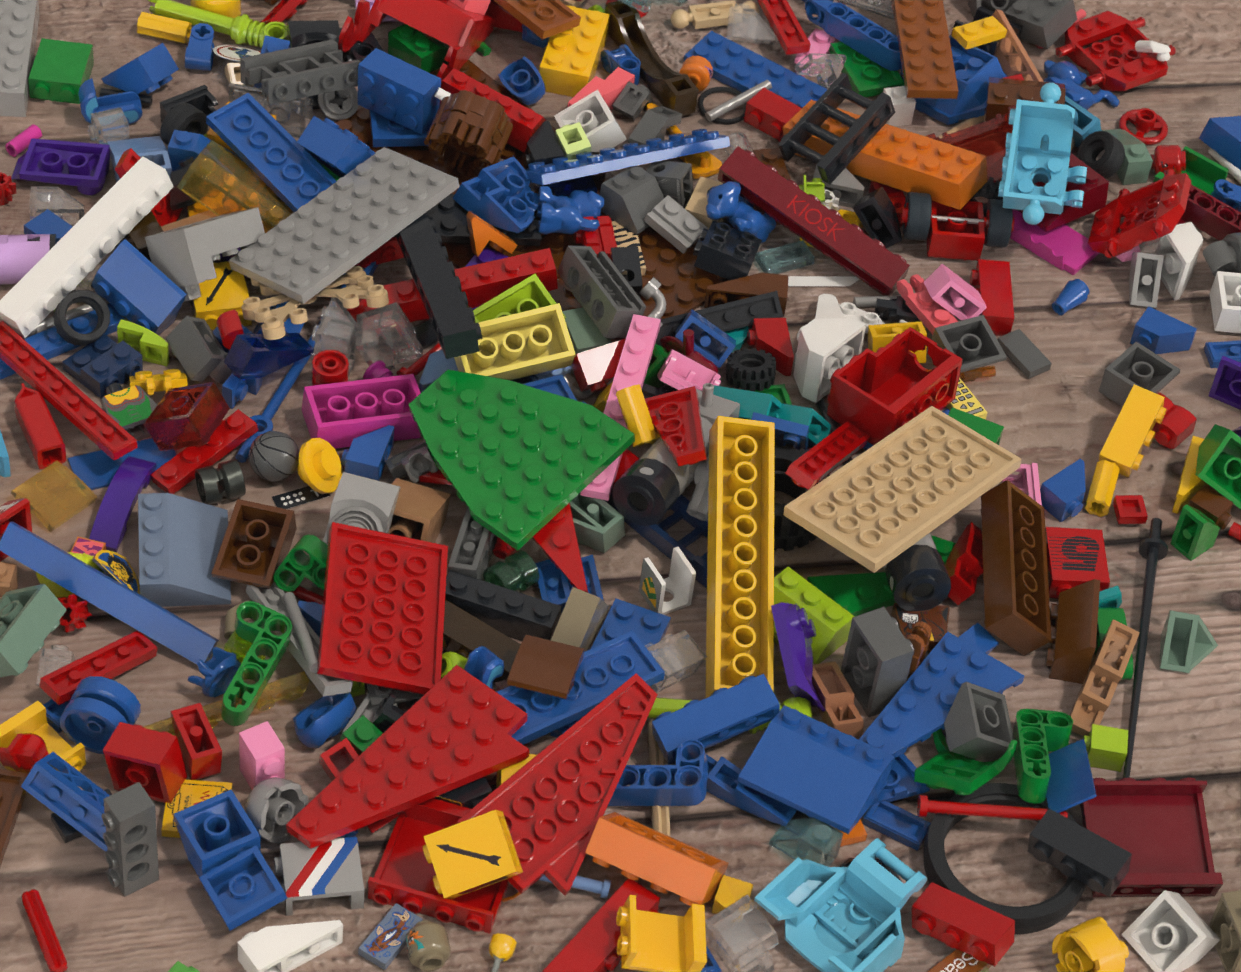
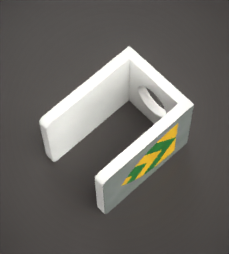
[639,547,696,615]

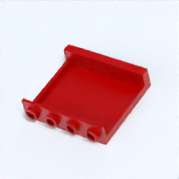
[368,798,509,934]

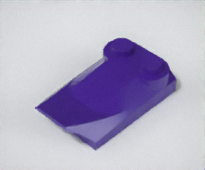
[11,138,111,195]
[771,602,825,712]

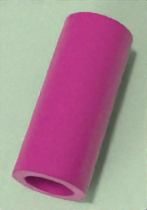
[5,124,42,157]

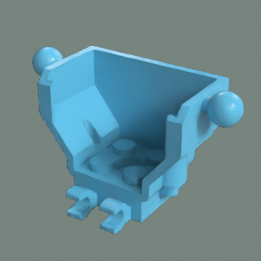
[998,82,1087,225]

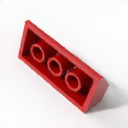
[440,68,546,152]

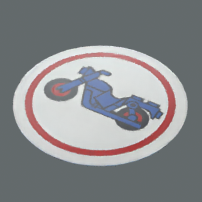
[213,45,261,61]

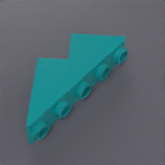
[713,385,831,448]

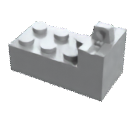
[145,207,265,301]

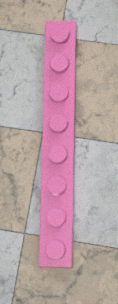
[580,314,661,501]

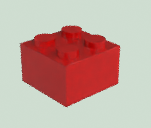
[103,722,187,804]

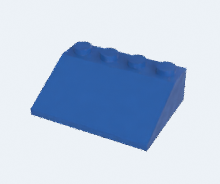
[737,705,895,834]

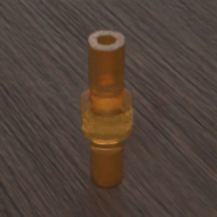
[959,366,996,382]

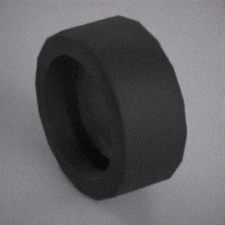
[54,290,110,346]

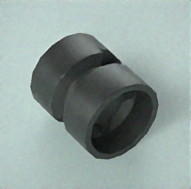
[195,459,246,505]

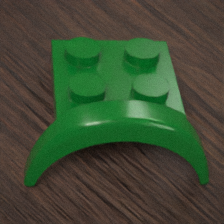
[914,728,1017,795]

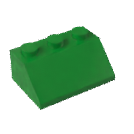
[1195,424,1241,510]

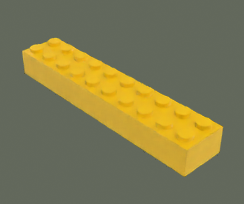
[705,416,775,698]

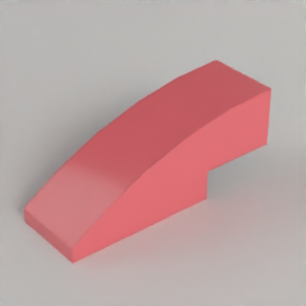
[567,67,635,110]

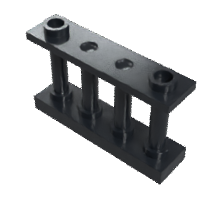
[778,72,895,184]

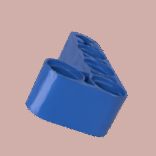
[608,739,708,806]

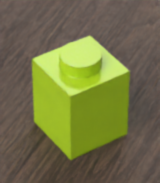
[1082,724,1128,772]

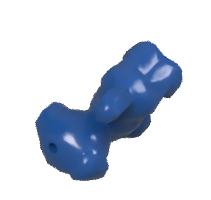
[706,181,776,243]
[536,186,604,235]

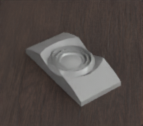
[312,472,401,589]

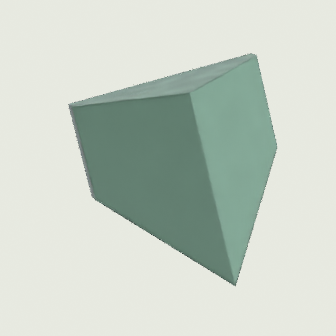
[1159,610,1218,673]

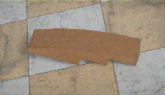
[1069,619,1140,736]

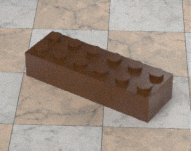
[981,480,1051,656]

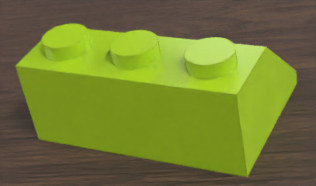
[473,274,566,323]
[774,567,855,665]

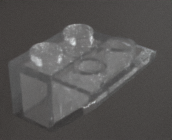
[312,297,356,377]

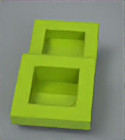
[117,319,169,366]

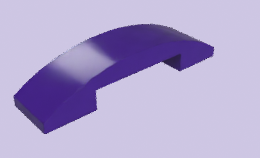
[89,456,157,553]

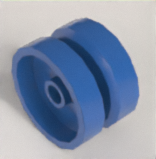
[60,676,141,754]

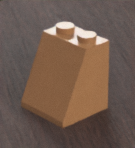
[388,478,451,543]

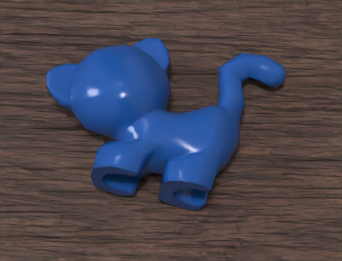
[1044,60,1119,110]

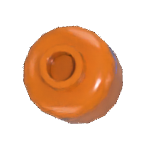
[679,56,713,93]

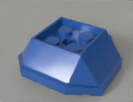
[900,35,1007,125]

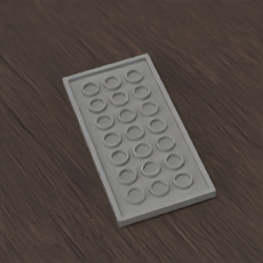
[228,147,460,304]

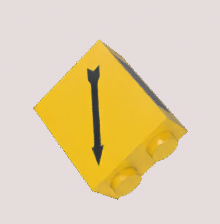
[190,261,252,330]
[423,810,523,899]

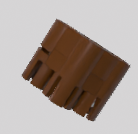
[424,90,513,179]

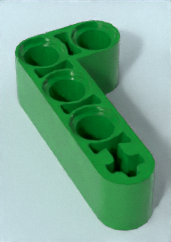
[274,535,328,592]
[221,601,292,726]
[1013,709,1073,804]

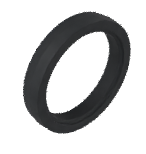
[923,783,1086,934]

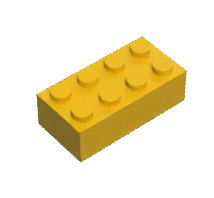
[539,5,610,97]

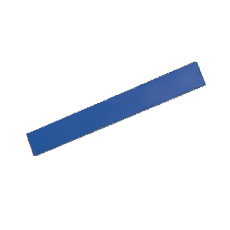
[0,522,219,665]

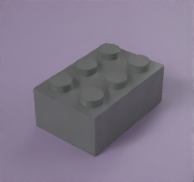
[841,607,914,717]

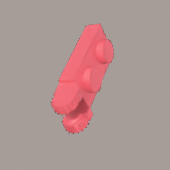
[896,274,958,335]

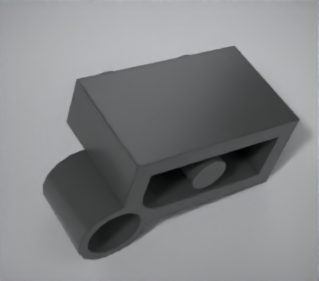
[166,316,238,384]

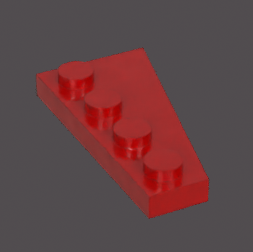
[645,386,707,467]

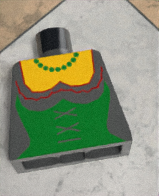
[101,383,165,441]

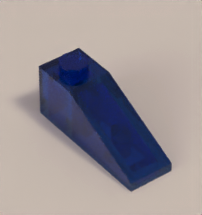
[224,333,315,380]

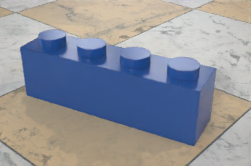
[652,674,780,765]

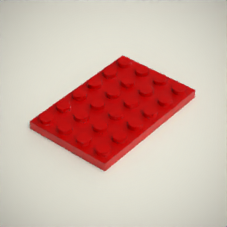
[317,522,448,695]

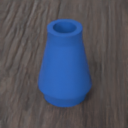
[1052,279,1090,315]

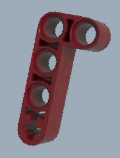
[1181,184,1241,241]

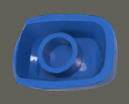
[498,56,546,105]
[293,692,356,749]

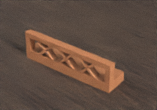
[992,10,1044,82]

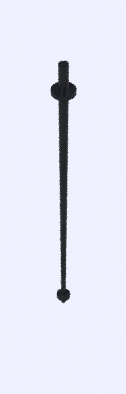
[1123,518,1168,778]

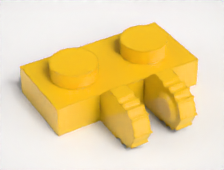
[129,369,188,395]

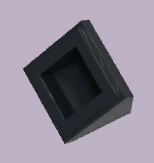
[405,318,438,350]

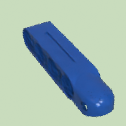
[805,0,902,71]

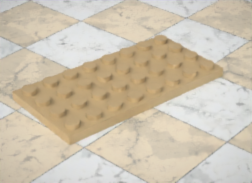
[784,406,1021,573]

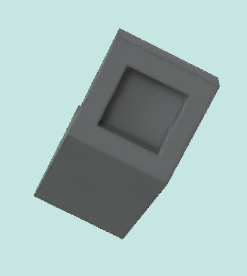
[628,106,682,146]

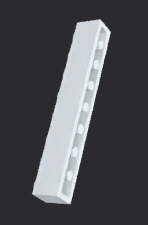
[0,157,174,338]

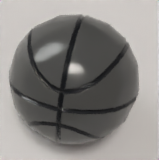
[248,431,299,481]

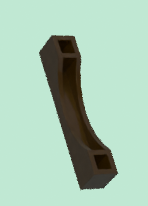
[605,0,698,116]

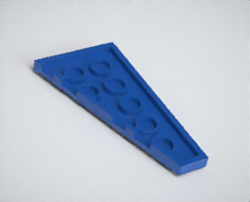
[859,631,1024,759]

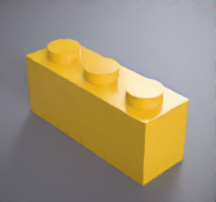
[1099,385,1167,478]

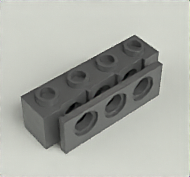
[557,246,646,339]

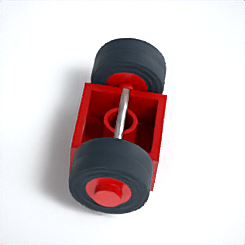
[900,192,1015,261]

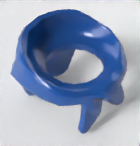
[188,647,241,697]

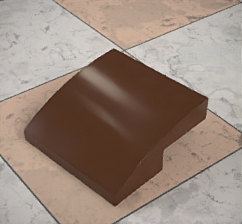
[507,635,584,699]

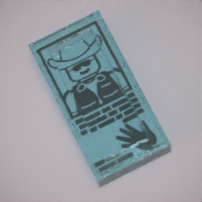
[755,241,815,274]

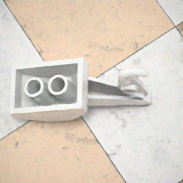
[793,294,906,403]

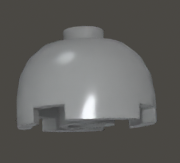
[245,777,309,843]

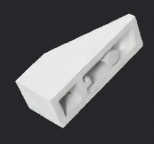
[238,920,343,972]

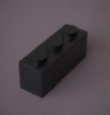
[1028,809,1132,897]

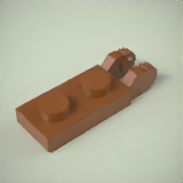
[907,621,932,680]

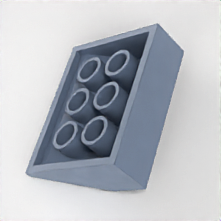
[138,493,231,607]

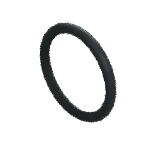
[698,87,747,124]

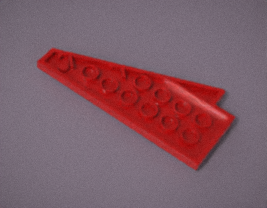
[286,665,529,849]
[456,673,658,896]

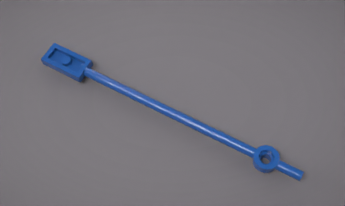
[235,261,379,463]

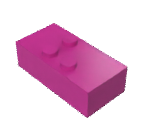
[301,374,423,449]

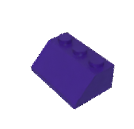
[1208,356,1241,410]

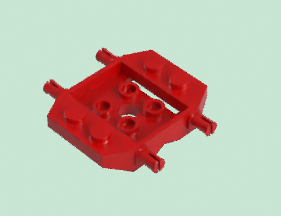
[1055,11,1176,91]
[1088,168,1191,258]

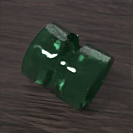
[483,550,539,592]

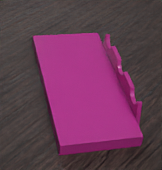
[1010,209,1099,276]

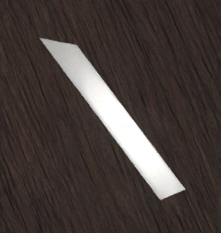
[788,276,859,286]

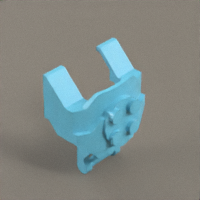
[754,838,927,972]

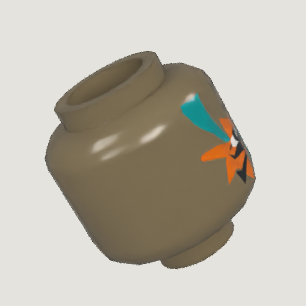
[405,920,451,972]

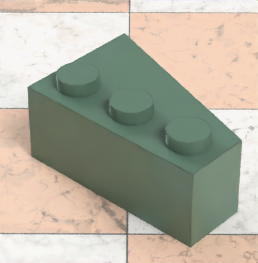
[570,493,625,553]

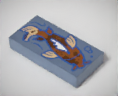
[358,903,423,970]

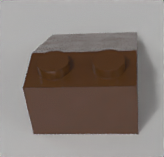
[211,499,297,589]

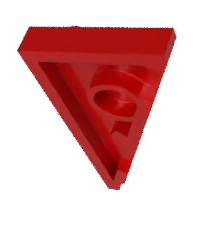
[532,502,588,593]

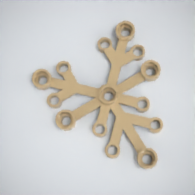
[242,266,389,340]

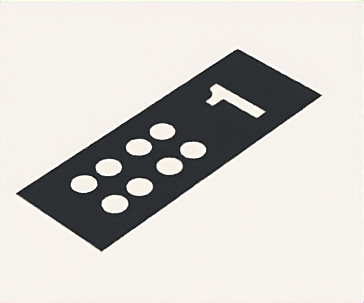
[272,486,330,509]

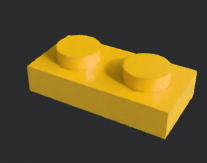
[951,16,1007,50]

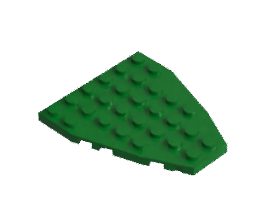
[409,369,635,551]

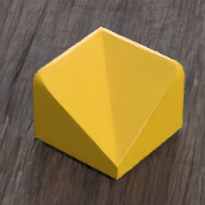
[712,875,753,922]

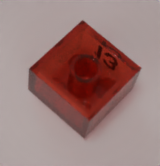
[144,382,230,451]

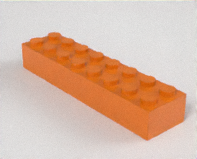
[783,100,987,210]

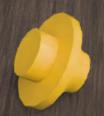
[297,438,343,494]

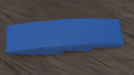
[691,754,797,827]

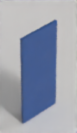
[68,434,177,493]
[1046,739,1097,813]

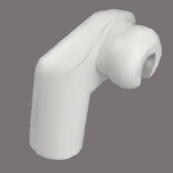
[1135,40,1171,61]

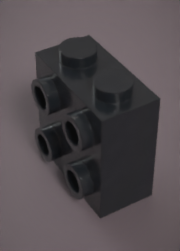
[693,221,762,280]

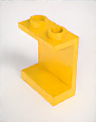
[0,701,86,799]
[616,895,707,972]

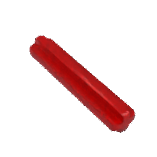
[22,889,68,972]

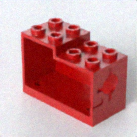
[827,327,963,445]

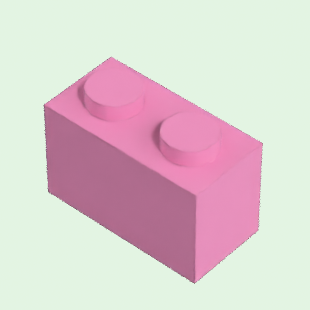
[923,264,987,321]
[239,721,285,790]

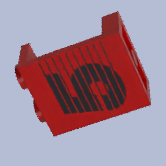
[1045,527,1110,599]

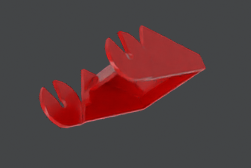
[338,0,496,83]

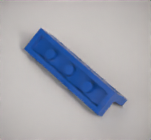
[21,752,110,852]

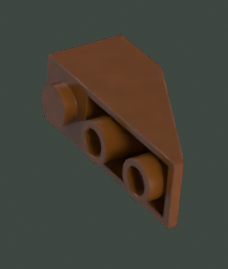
[704,273,789,317]

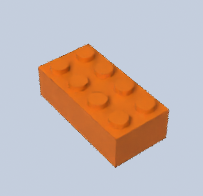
[585,812,729,906]

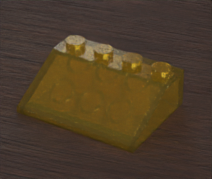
[177,140,293,233]

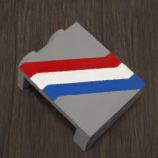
[274,837,364,916]

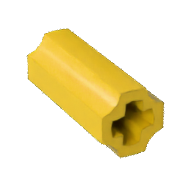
[137,12,192,44]
[616,384,658,447]
[1085,460,1120,517]

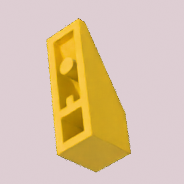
[1172,436,1210,514]

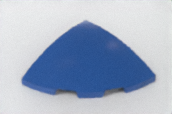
[453,156,538,233]

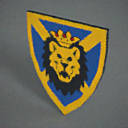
[92,550,140,594]

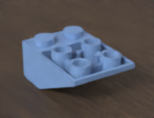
[107,136,172,183]

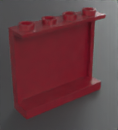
[1080,778,1223,897]

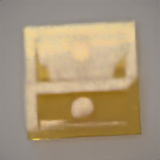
[11,461,97,532]

